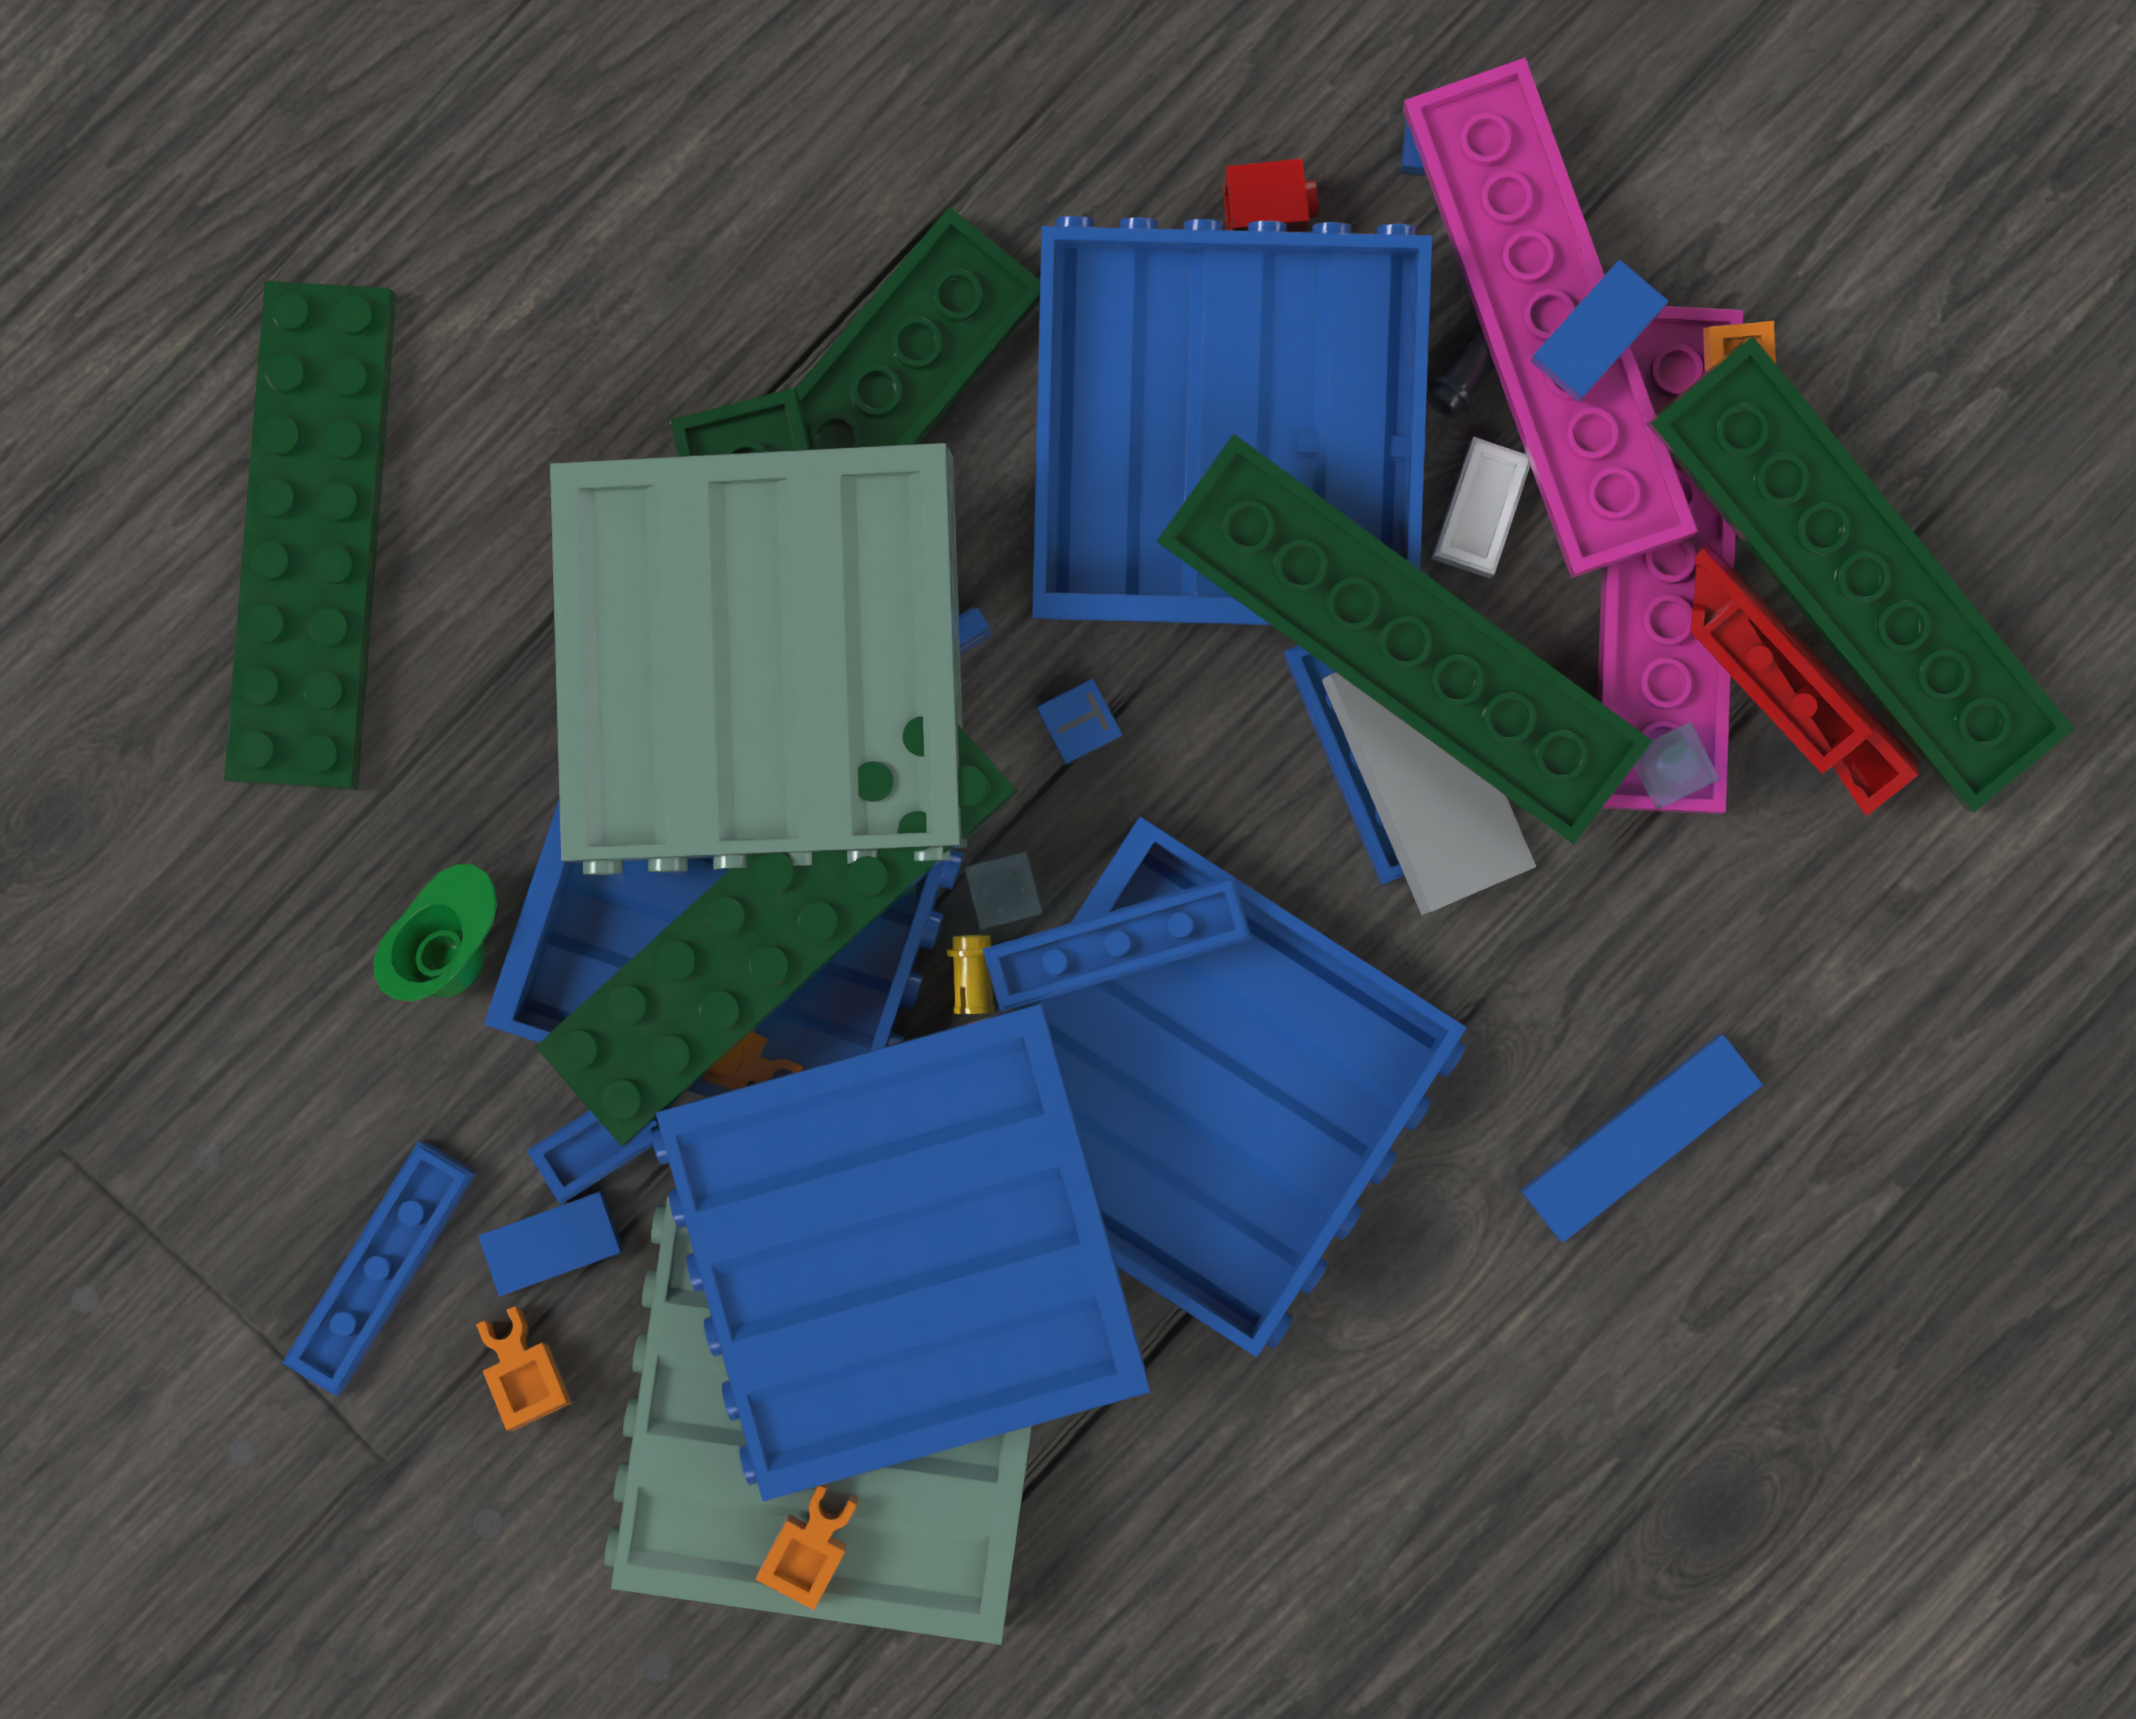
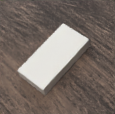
[1431,437,1530,579]

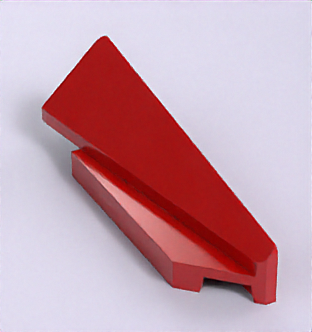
[1691,543,1919,816]

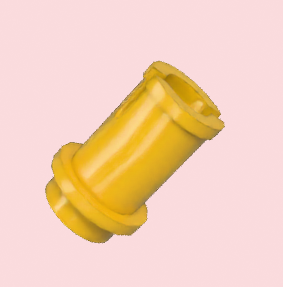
[947,935,995,1014]

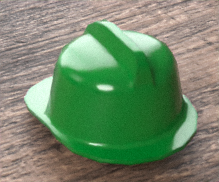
[374,864,497,1002]

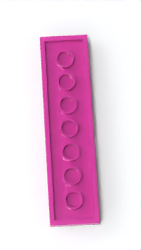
[1403,58,1698,578]
[1597,306,1743,815]

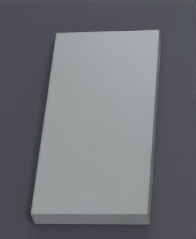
[1322,673,1536,915]

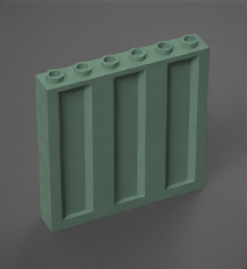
[550,443,967,875]
[604,1196,1032,1645]

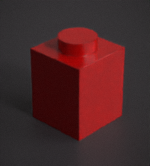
[1222,158,1318,232]

